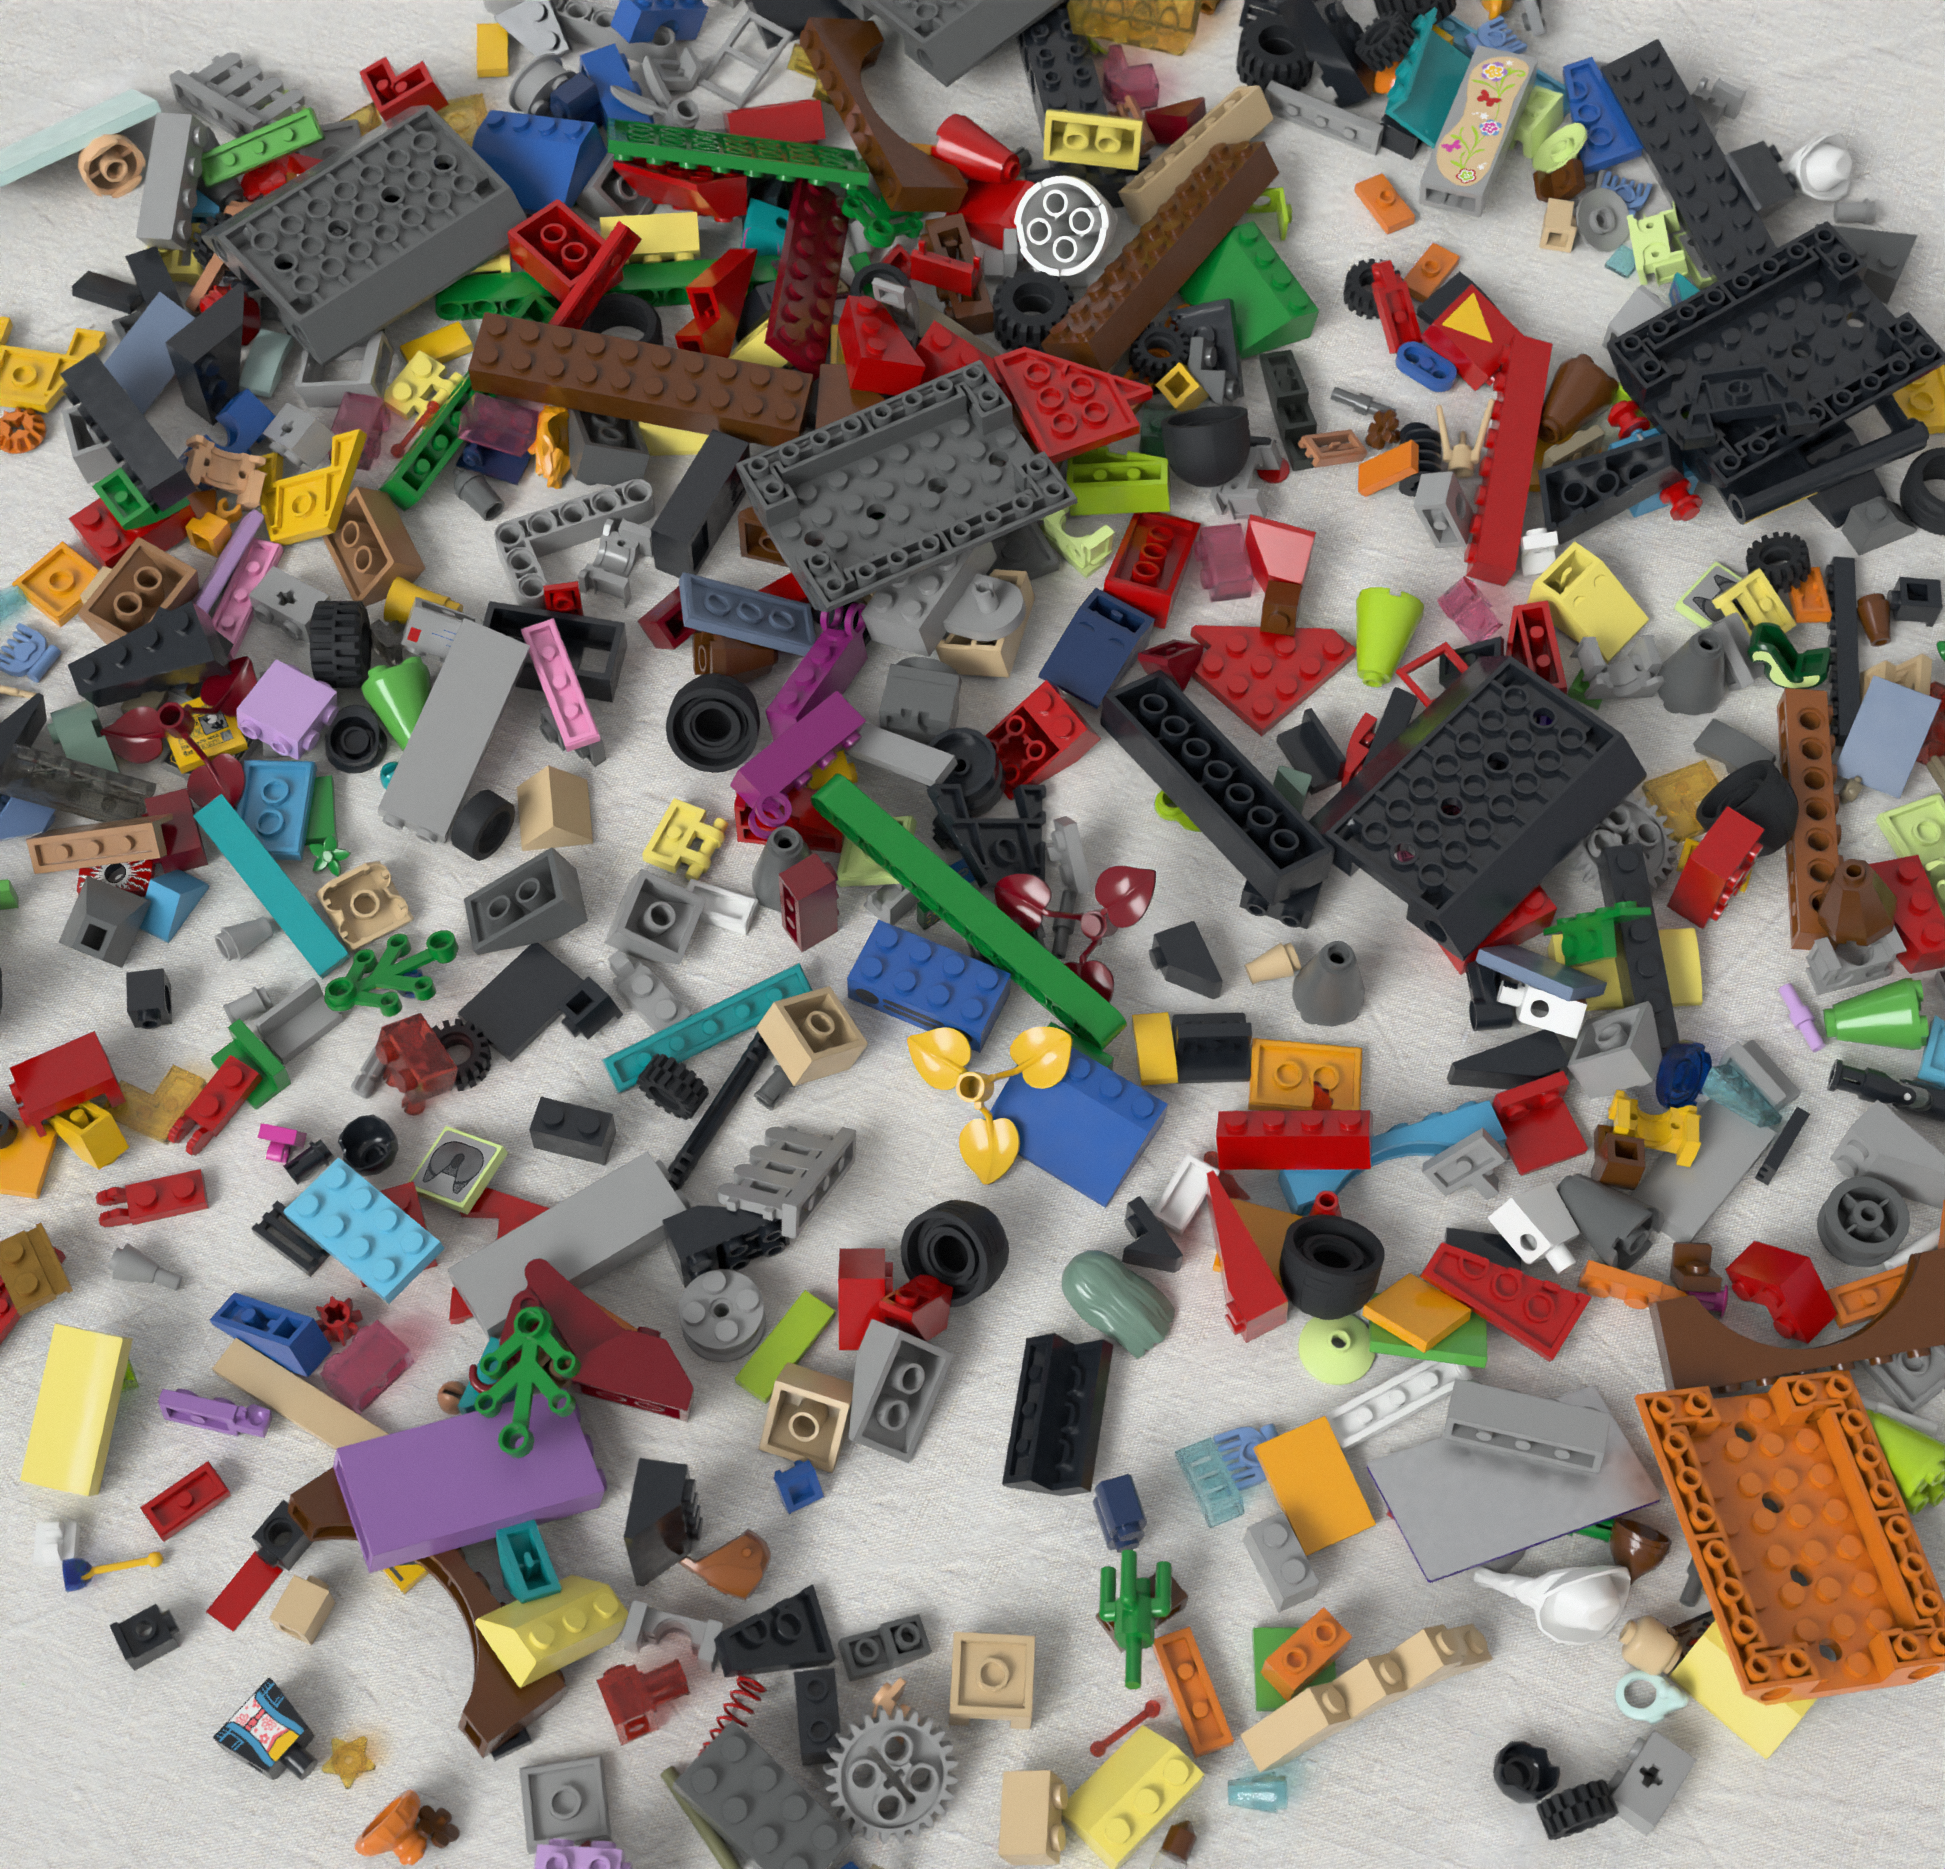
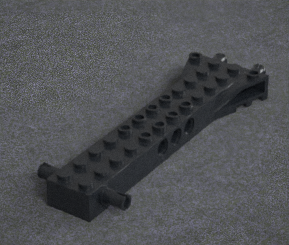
[1016,0,1152,209]

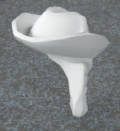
[1780,131,1852,201]
[1473,1565,1631,1646]

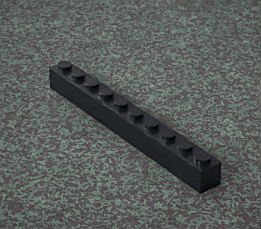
[1825,556,1860,747]

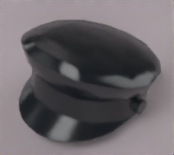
[325,705,387,774]

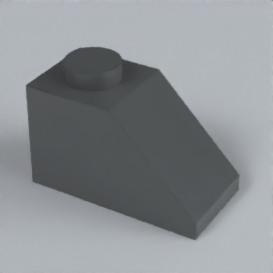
[1841,496,1917,556]

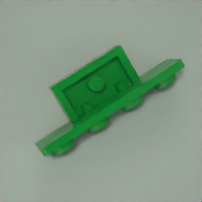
[1543,901,1652,967]

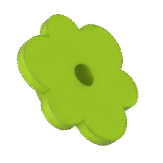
[1085,31,1109,55]

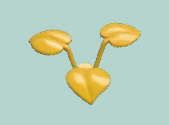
[907,1027,1073,1185]

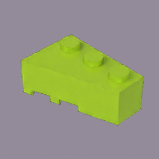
[1066,446,1171,516]

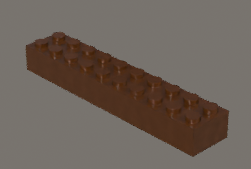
[1041,141,1279,373]
[468,312,813,447]

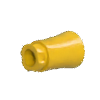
[383,576,463,625]

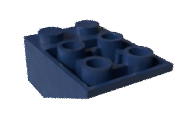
[1038,588,1155,709]

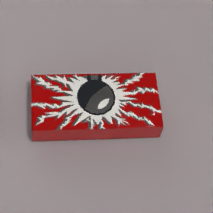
[76,859,156,897]

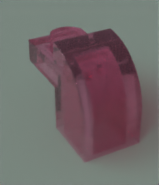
[1102,44,1160,110]
[1437,576,1503,644]

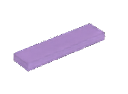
[192,509,264,614]

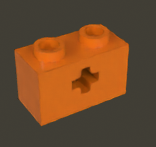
[1260,1607,1352,1702]

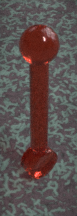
[390,400,440,458]
[1090,1700,1161,1757]

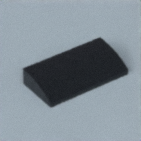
[745,0,876,49]

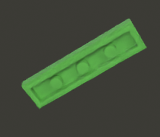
[201,107,325,188]

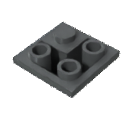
[59,876,151,968]

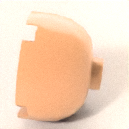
[78,133,146,198]

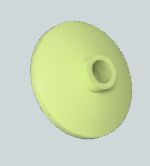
[1532,123,1587,173]
[1298,1315,1375,1385]

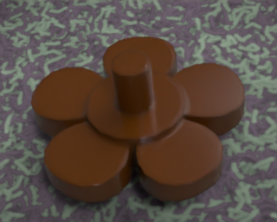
[416,1805,460,1848]

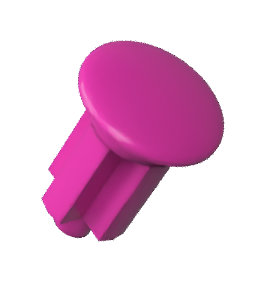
[1683,1284,1728,1319]

